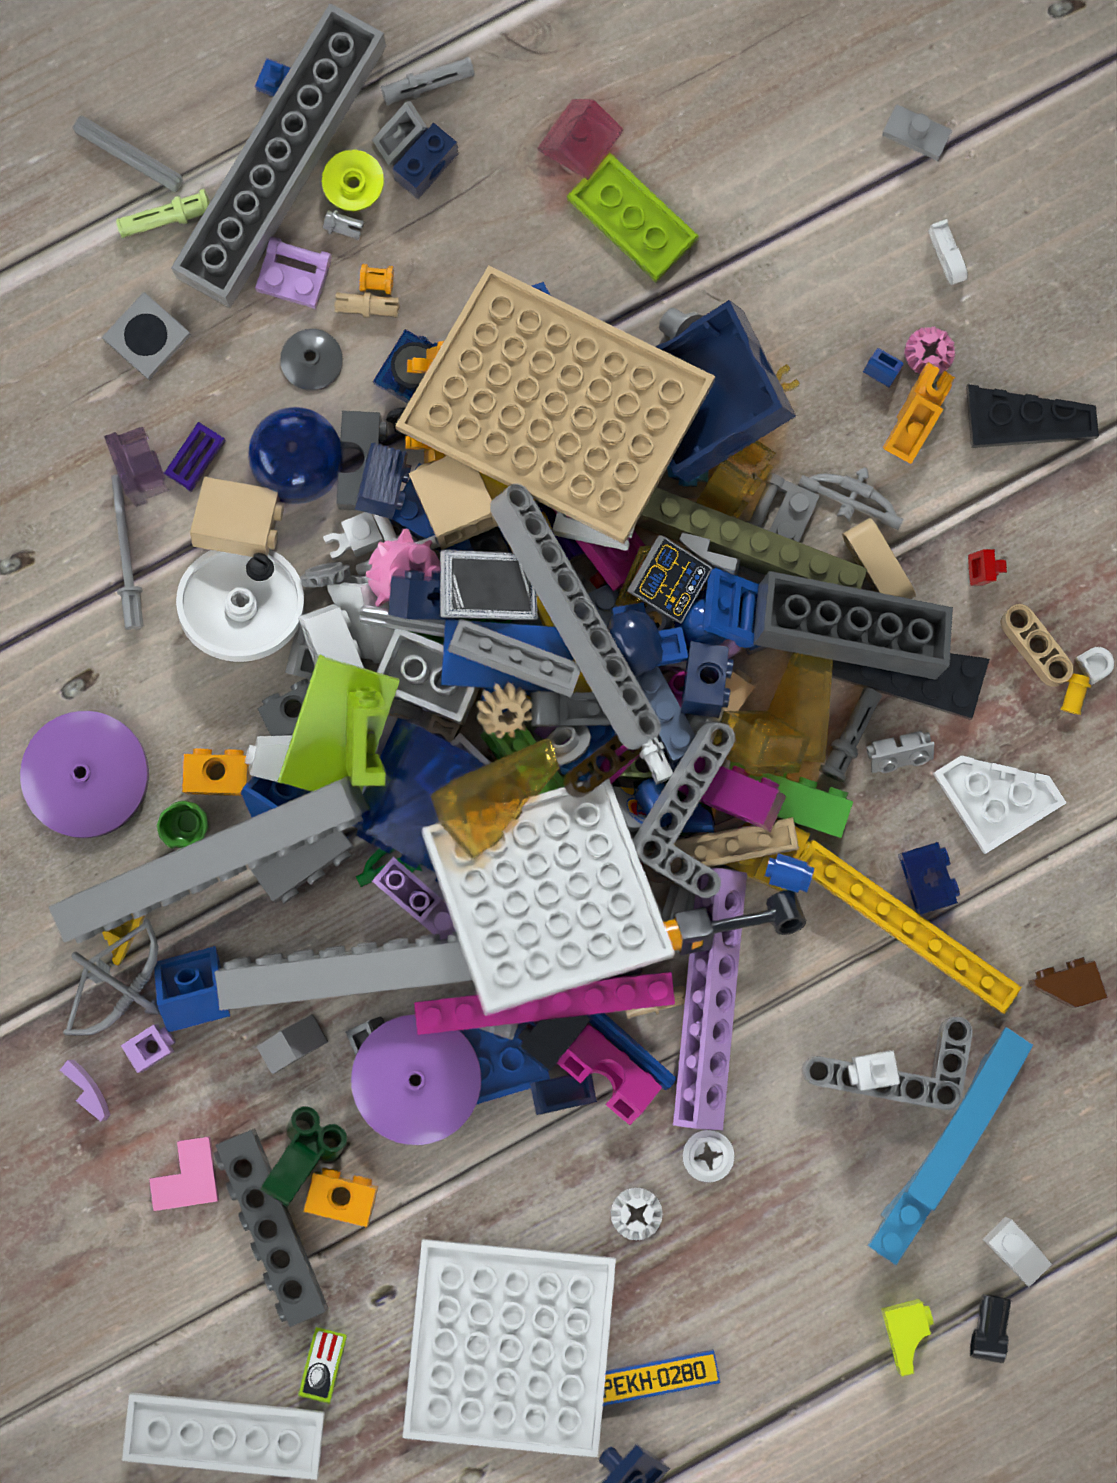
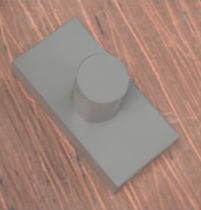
[882,104,952,161]

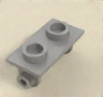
[866,731,935,773]

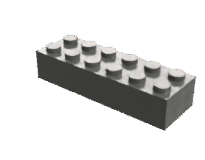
[753,571,953,679]

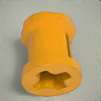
[359,263,394,294]

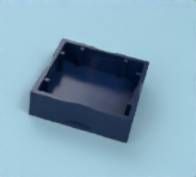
[656,300,796,483]

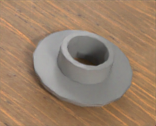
[543,726,591,765]

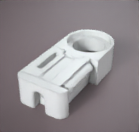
[929,219,968,285]

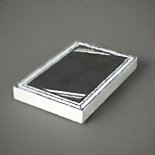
[440,550,537,620]

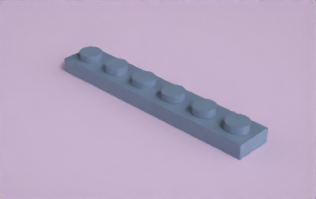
[588,584,696,764]

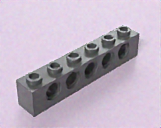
[214,1128,329,1328]

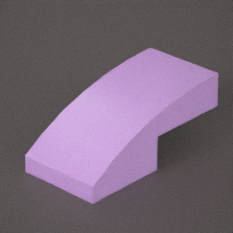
[60,1060,110,1121]

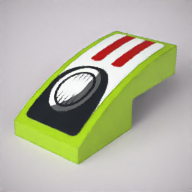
[298,1327,347,1404]

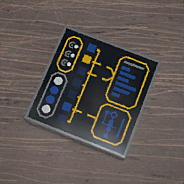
[627,535,713,624]

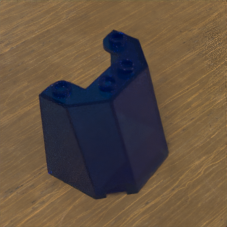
[353,718,520,883]

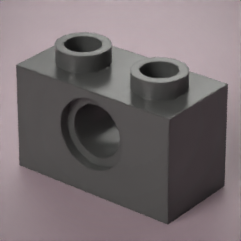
[257,679,310,736]

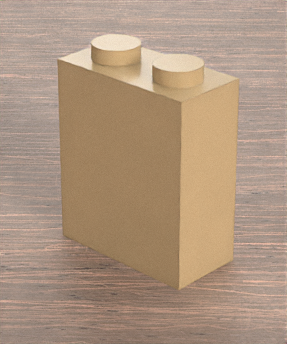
[409,455,498,550]
[190,477,284,557]

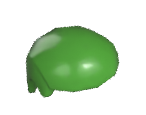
[157,801,209,849]

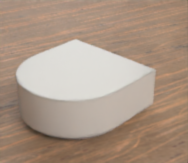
[1075,647,1114,685]

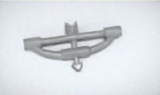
[798,468,903,530]

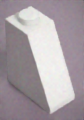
[327,575,395,663]

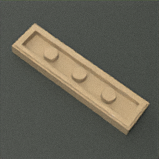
[670,817,799,873]

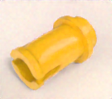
[1060,673,1092,715]

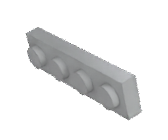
[448,619,580,697]

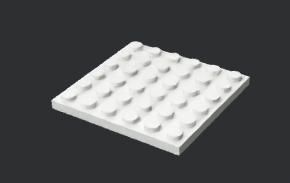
[422,779,675,1015]
[403,1239,616,1458]

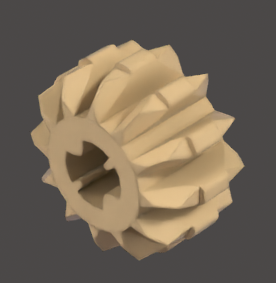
[477,682,532,739]

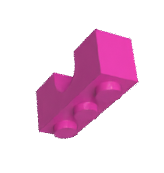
[557,1024,662,1125]

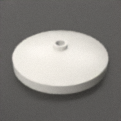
[176,549,305,662]

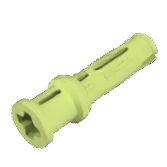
[116,189,210,238]

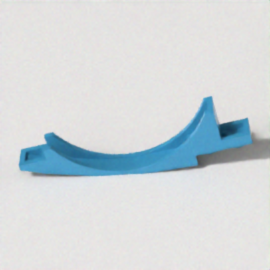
[867,1027,1033,1265]

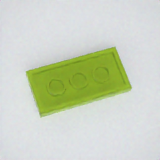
[567,152,699,283]

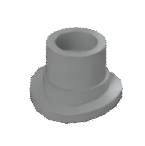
[659,308,703,339]

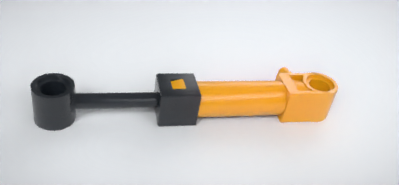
[663,890,806,956]

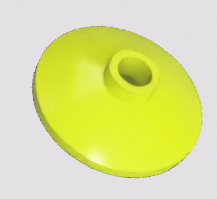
[322,150,384,211]

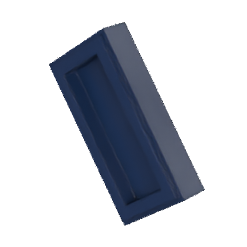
[530,1074,597,1115]

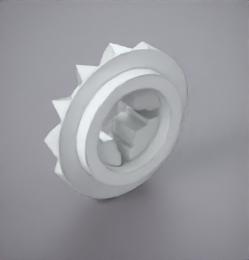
[683,1130,734,1182]
[611,1188,662,1240]

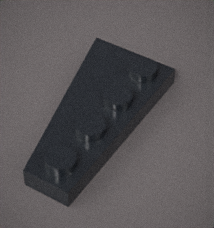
[966,384,1099,448]

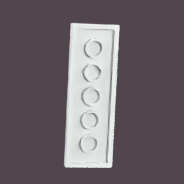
[122,1393,325,1480]

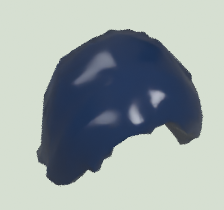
[607,609,663,676]

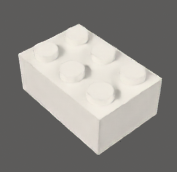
[377,629,480,726]

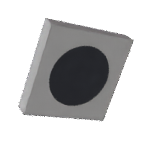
[102,292,191,380]

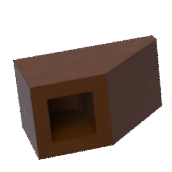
[1028,957,1108,1008]

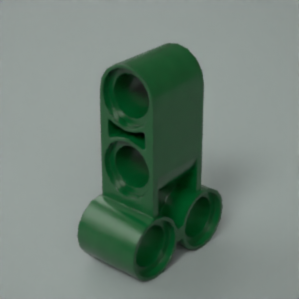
[260,1106,347,1207]

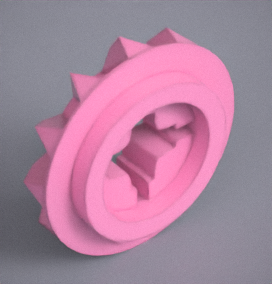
[905,326,955,375]

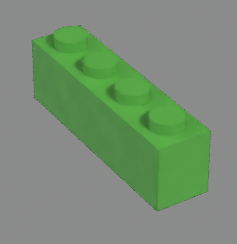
[728,756,853,838]

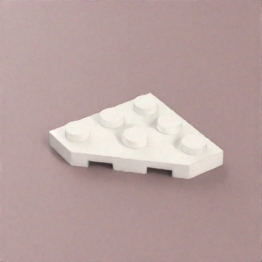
[933,756,1066,854]

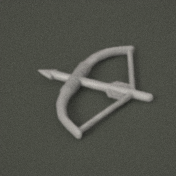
[63,919,161,1036]

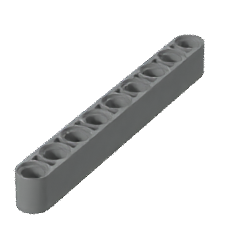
[490,483,661,750]

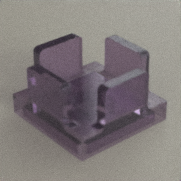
[104,427,169,507]

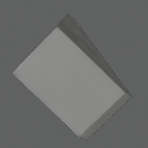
[372,101,427,165]
[256,1014,328,1074]

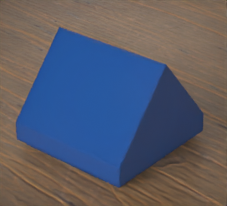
[863,348,904,388]

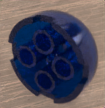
[248,407,344,504]

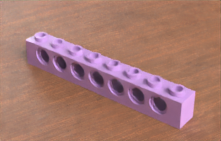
[673,868,747,1130]

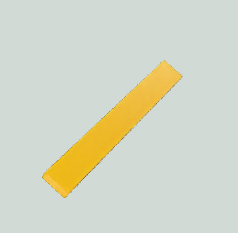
[799,840,1022,1014]

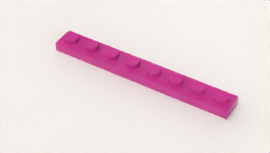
[414,972,675,1035]

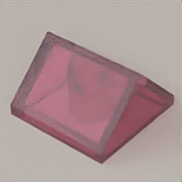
[537,99,623,180]

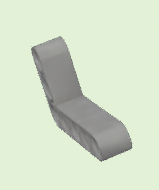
[633,721,735,898]
[802,1017,973,1110]

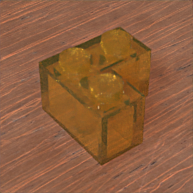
[695,440,776,518]

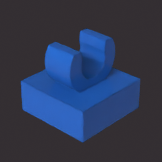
[255,58,291,97]

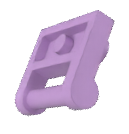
[255,236,332,309]

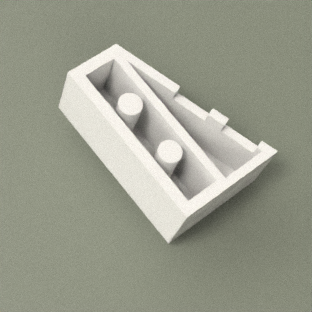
[298,604,364,668]

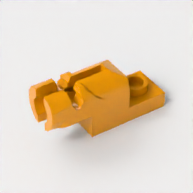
[882,362,956,464]

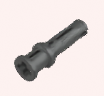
[819,687,882,782]

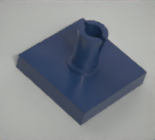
[599,1444,670,1483]

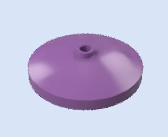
[20,711,149,838]
[351,1015,481,1145]

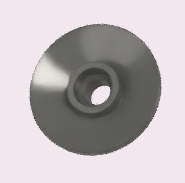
[280,329,343,390]

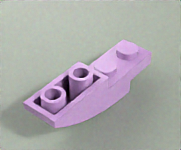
[372,857,456,939]

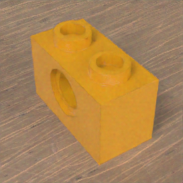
[182,748,251,796]
[303,1167,378,1227]

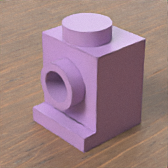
[121,1024,175,1073]

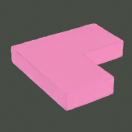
[149,1136,219,1211]

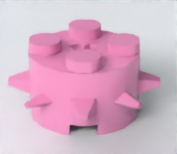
[366,529,441,607]

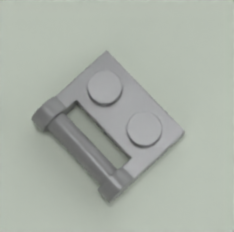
[746,473,820,542]

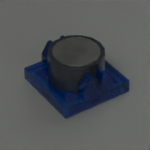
[373,329,437,404]

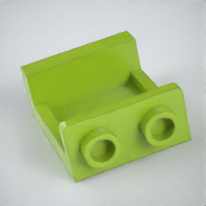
[346,687,387,786]

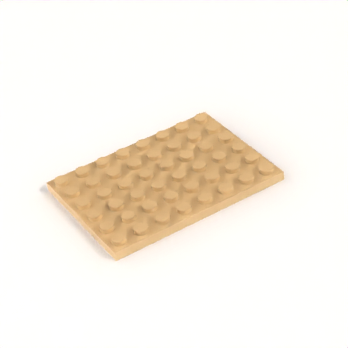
[395,265,715,544]

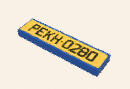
[603,1349,720,1406]

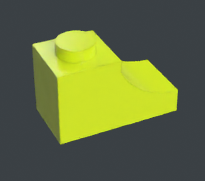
[881,1299,934,1377]

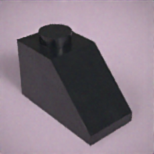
[517,1015,590,1071]

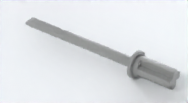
[111,474,144,630]

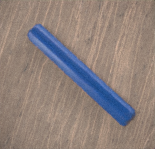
[586,1013,676,1090]

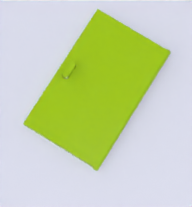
[278,655,399,792]

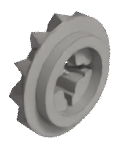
[300,562,350,588]

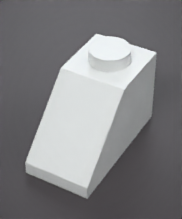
[983,1217,1052,1287]

